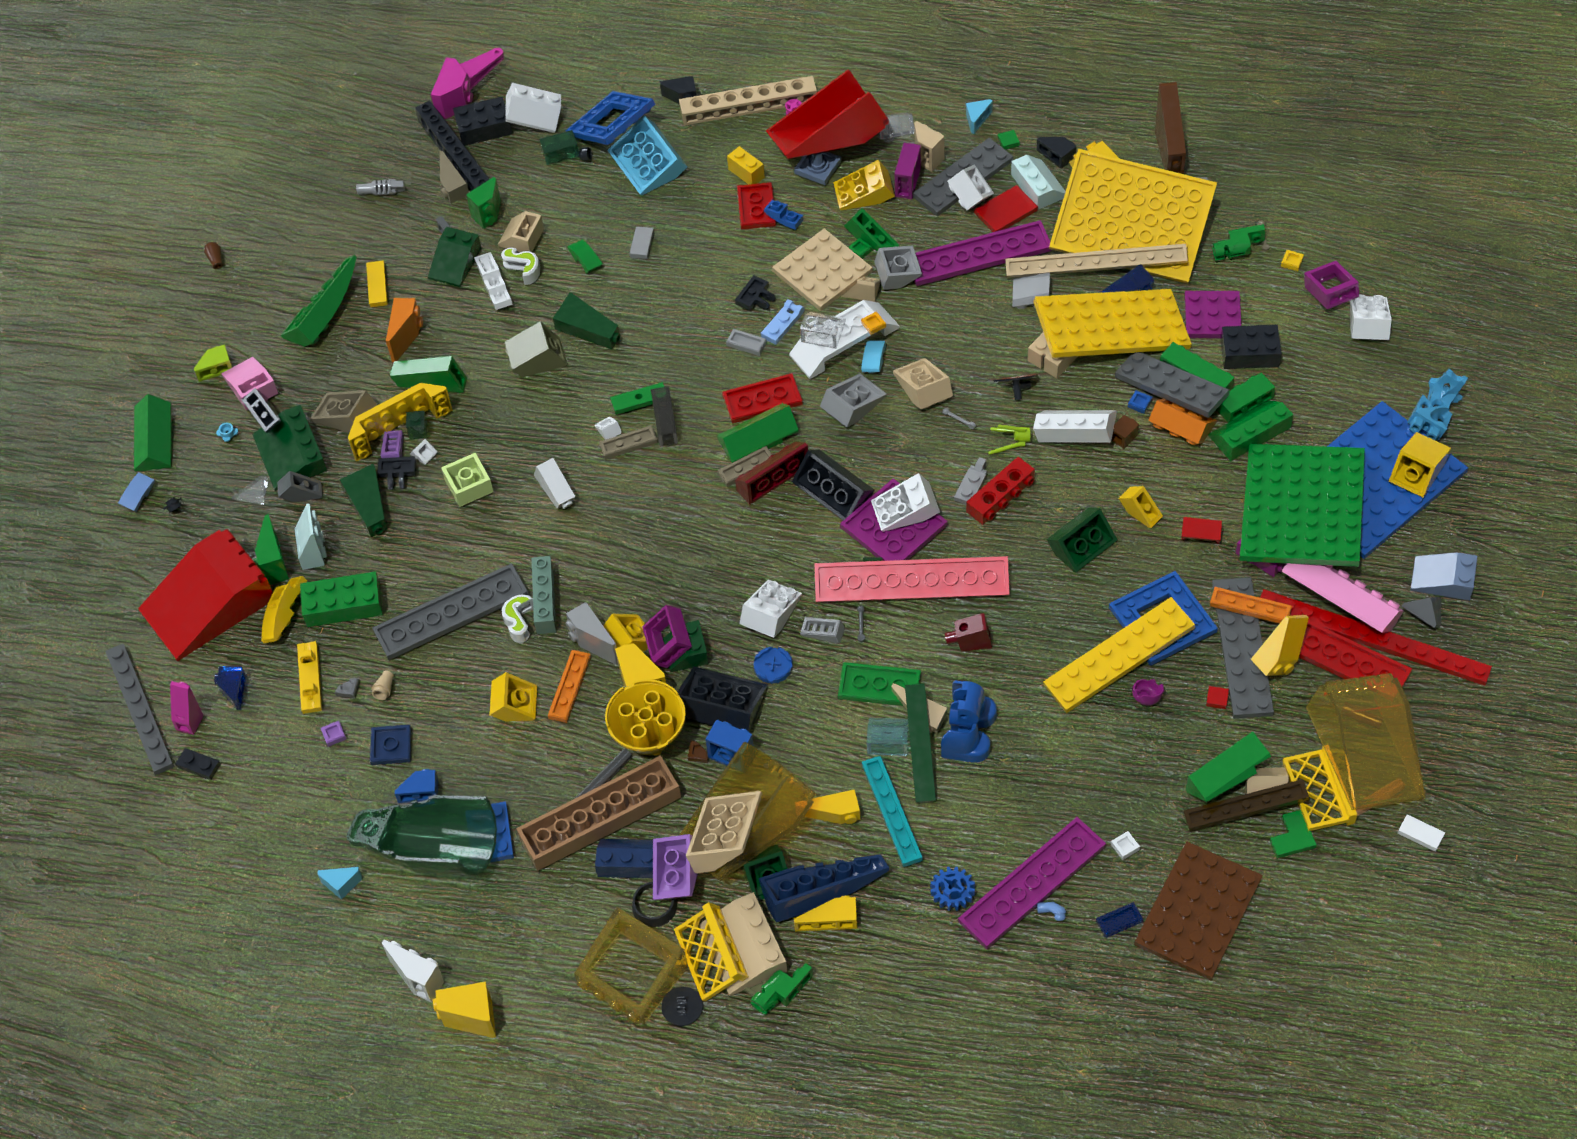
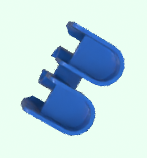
[941,680,997,763]

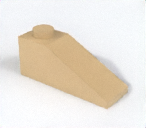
[891,683,948,733]

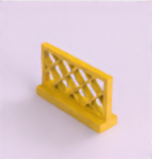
[1282,744,1358,831]
[674,902,748,1002]

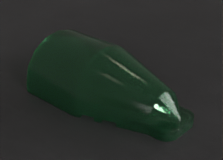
[346,795,497,875]

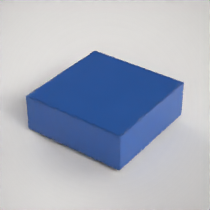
[1128,390,1153,414]

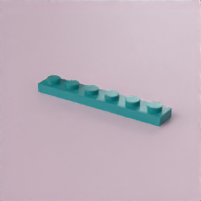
[861,756,922,867]

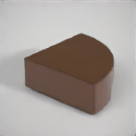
[688,740,708,763]

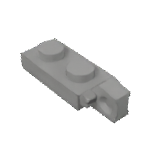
[954,457,987,504]

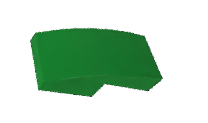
[567,239,603,274]

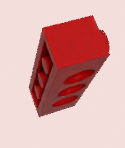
[966,456,1035,525]

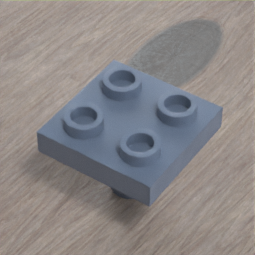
[794,151,841,185]

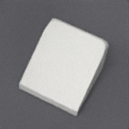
[595,417,622,440]
[410,439,438,465]

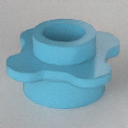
[216,423,238,442]

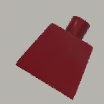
[945,613,992,651]

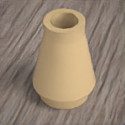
[371,671,394,700]

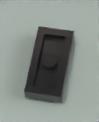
[175,748,221,780]

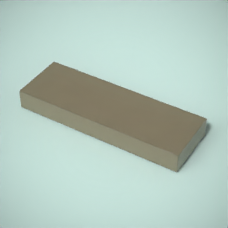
[599,426,658,460]
[717,446,772,487]

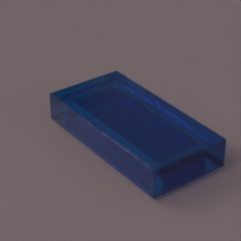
[1096,902,1143,938]

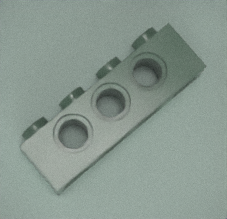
[532,556,556,634]

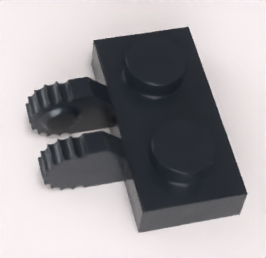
[735,275,776,311]
[377,456,416,489]

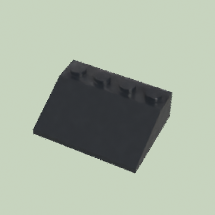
[677,666,768,732]

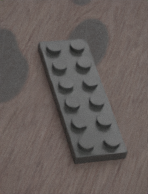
[913,138,1013,217]
[1115,352,1229,418]

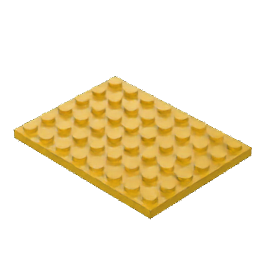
[1049,149,1217,284]

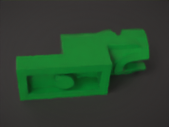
[1212,224,1265,262]
[750,963,813,1015]

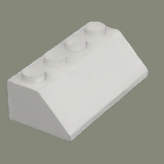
[1033,410,1117,443]

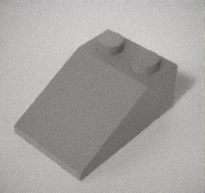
[820,374,887,427]
[566,602,618,665]

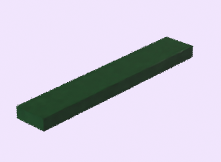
[905,683,936,804]

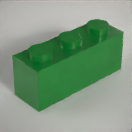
[1216,372,1275,423]

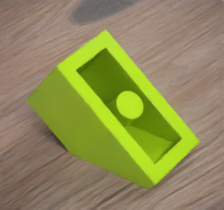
[194,344,232,382]

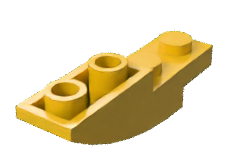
[261,576,307,643]

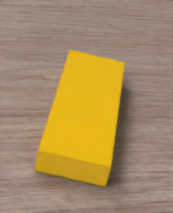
[366,260,388,308]

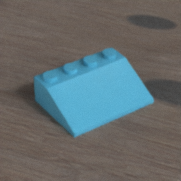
[608,115,687,196]

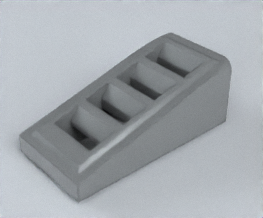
[800,617,845,643]

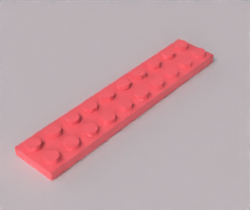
[815,556,1009,603]

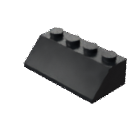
[791,449,875,520]

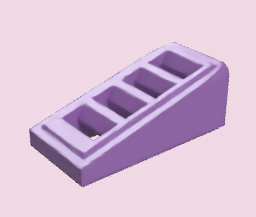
[381,430,403,458]

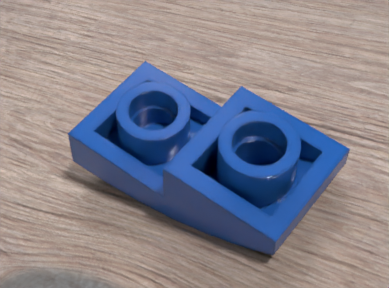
[764,200,803,230]

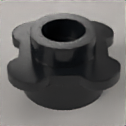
[163,497,182,513]

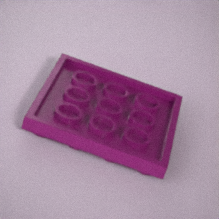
[840,478,948,561]

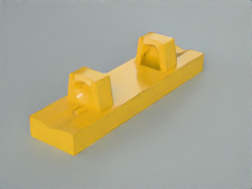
[297,641,322,714]

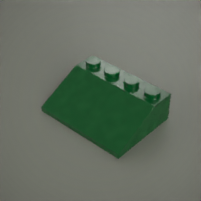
[252,405,327,491]

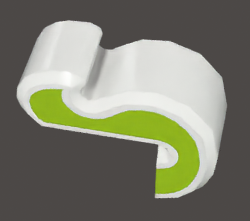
[501,248,540,285]
[502,594,533,643]

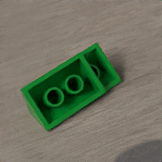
[134,394,173,472]
[716,403,799,463]
[1186,732,1271,802]

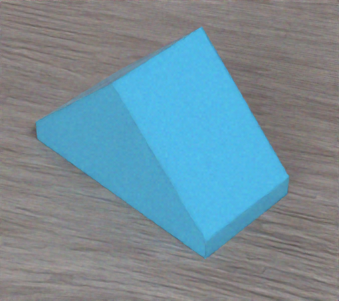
[966,99,993,134]
[318,867,362,900]

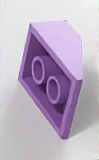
[653,834,698,900]

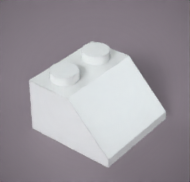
[947,164,994,210]

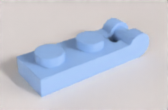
[761,299,805,345]

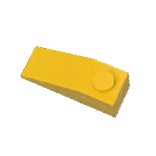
[795,790,861,824]
[794,896,857,932]

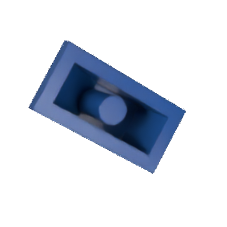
[395,769,438,803]

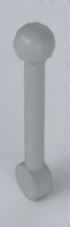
[942,408,976,430]

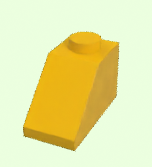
[1118,486,1163,528]

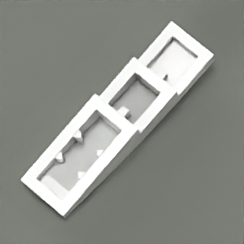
[474,252,513,310]

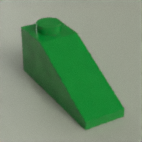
[844,208,899,251]

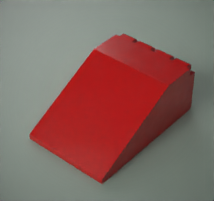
[766,70,889,159]
[138,529,273,662]

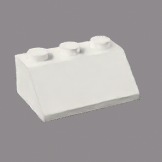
[506,83,561,133]

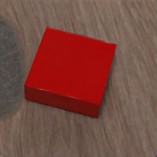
[1206,686,1229,709]

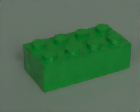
[300,571,383,627]

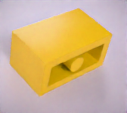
[727,146,765,184]

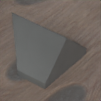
[1402,597,1442,628]

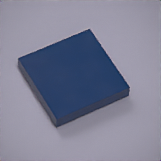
[370,725,411,765]

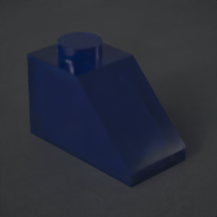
[214,666,246,710]

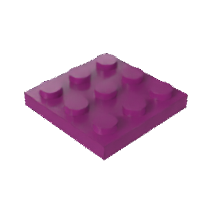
[1184,291,1241,338]

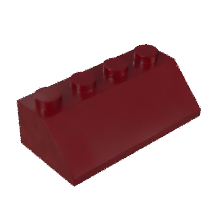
[735,442,808,505]

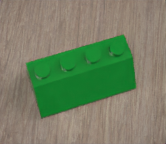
[1208,400,1294,462]

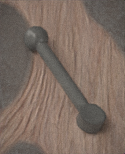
[857,605,865,643]

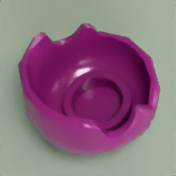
[1132,679,1164,706]

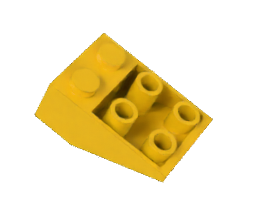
[833,159,895,210]

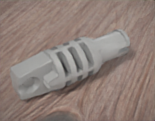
[356,179,405,196]

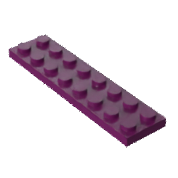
[914,220,1052,286]
[958,817,1106,949]

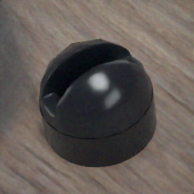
[578,147,592,161]

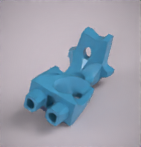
[1407,369,1468,441]

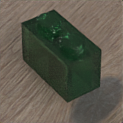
[539,130,579,165]

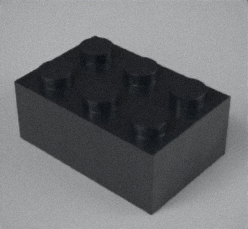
[453,96,512,146]
[1220,324,1281,369]

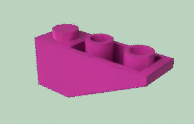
[170,681,204,735]

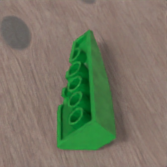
[281,254,357,347]

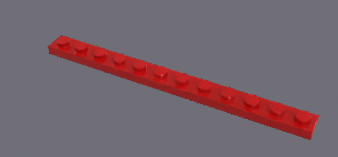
[1260,589,1492,686]

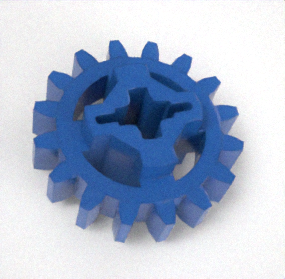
[930,867,975,911]

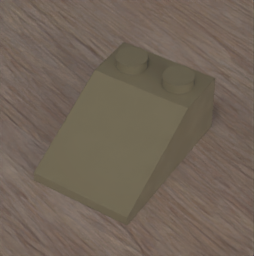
[310,390,377,433]

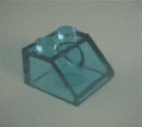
[867,718,909,756]

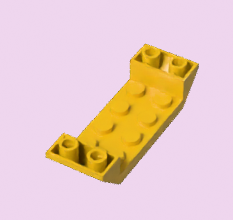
[348,383,453,462]

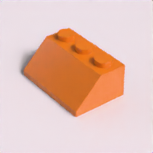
[1148,399,1217,445]

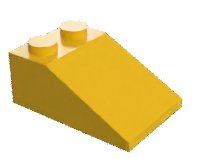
[1251,615,1309,676]

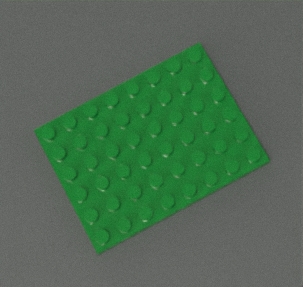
[1240,444,1365,567]

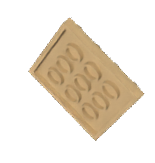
[772,228,873,311]

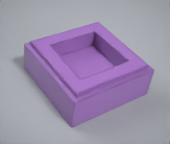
[321,721,346,747]

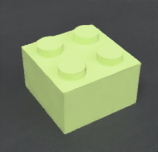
[441,453,493,507]

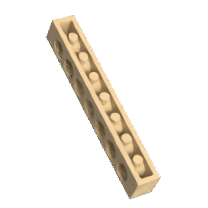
[679,76,817,126]

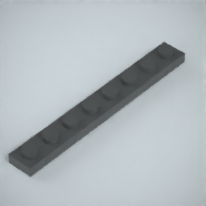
[105,644,174,775]

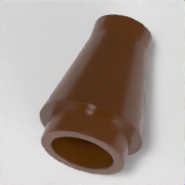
[204,242,223,269]

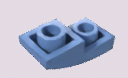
[118,472,156,512]

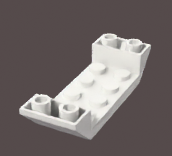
[789,300,900,379]

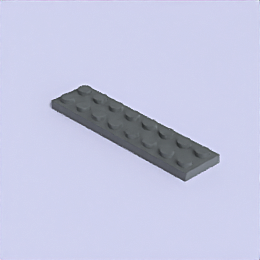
[372,563,528,660]
[1212,577,1274,719]

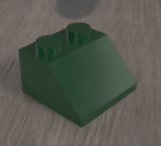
[663,620,709,673]
[739,844,787,901]

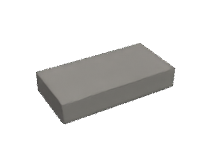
[630,227,654,259]
[726,329,767,356]

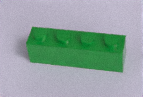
[1160,342,1235,391]

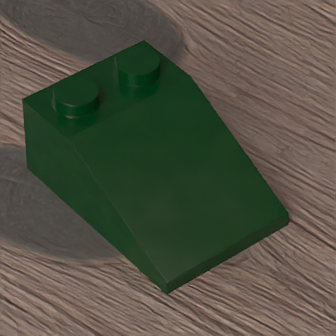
[428,226,481,287]

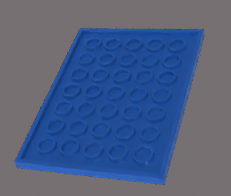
[1327,401,1468,559]

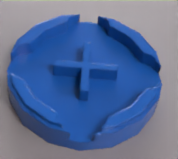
[754,647,792,683]

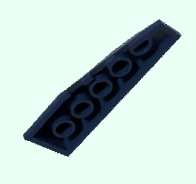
[759,854,889,923]

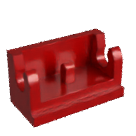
[1181,517,1222,544]

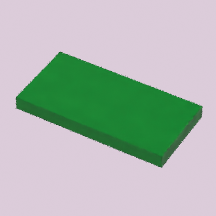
[838,662,921,706]

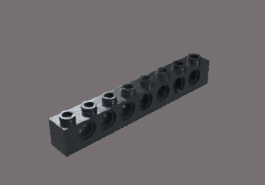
[415,100,489,191]

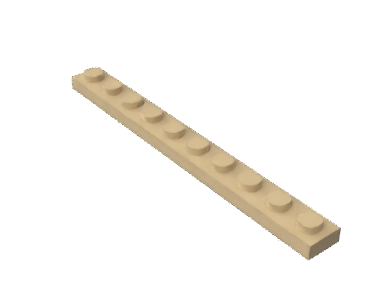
[1005,244,1188,278]

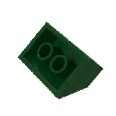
[1046,507,1118,572]

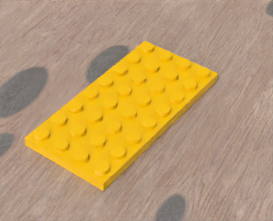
[1033,289,1192,358]

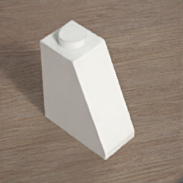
[534,458,575,509]

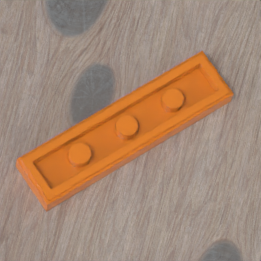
[1210,587,1292,624]
[548,650,591,723]

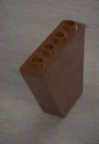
[1155,82,1186,174]

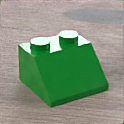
[466,177,501,229]

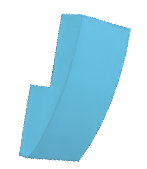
[861,341,886,373]

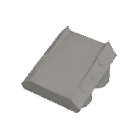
[1012,273,1050,309]

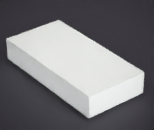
[1397,815,1445,852]

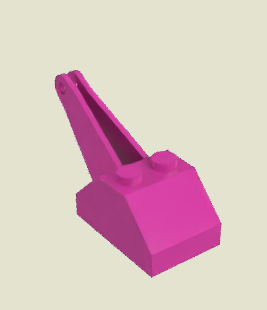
[431,48,504,119]

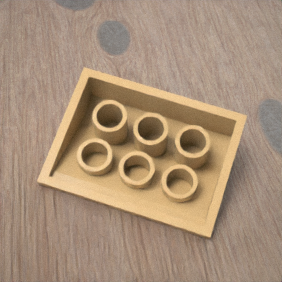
[686,791,762,873]
[698,892,787,996]

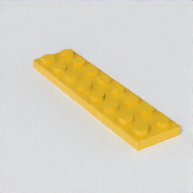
[1043,597,1195,713]

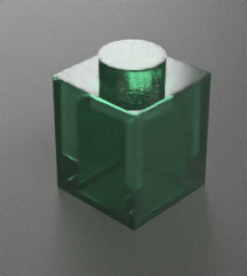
[406,411,428,440]

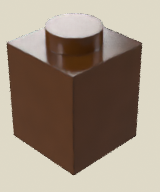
[1111,415,1139,449]

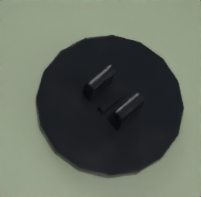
[661,986,703,1027]

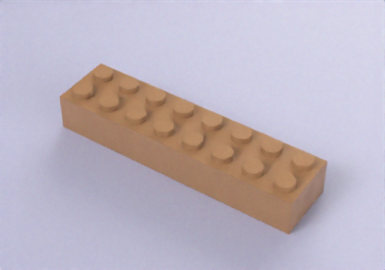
[516,756,681,871]

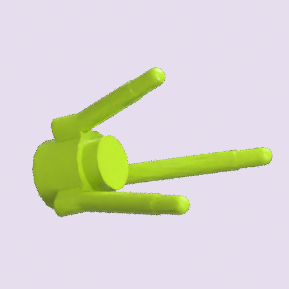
[988,425,1030,455]

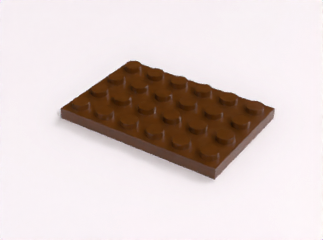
[1134,841,1263,981]

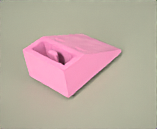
[221,357,278,411]

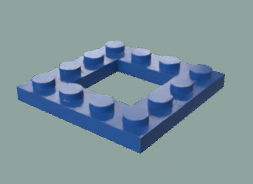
[565,91,656,145]
[1109,571,1218,666]

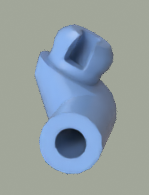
[1037,902,1066,921]

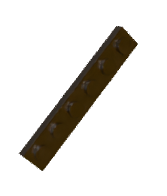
[1184,779,1309,832]

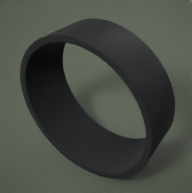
[632,882,677,927]

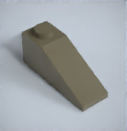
[439,151,469,203]

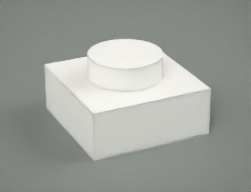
[1111,831,1140,860]

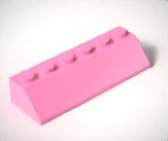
[1282,563,1403,633]

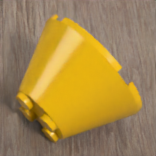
[605,679,686,755]

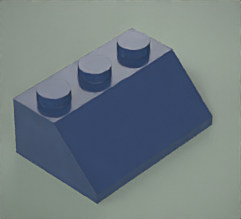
[595,839,653,878]

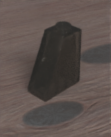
[651,386,678,446]

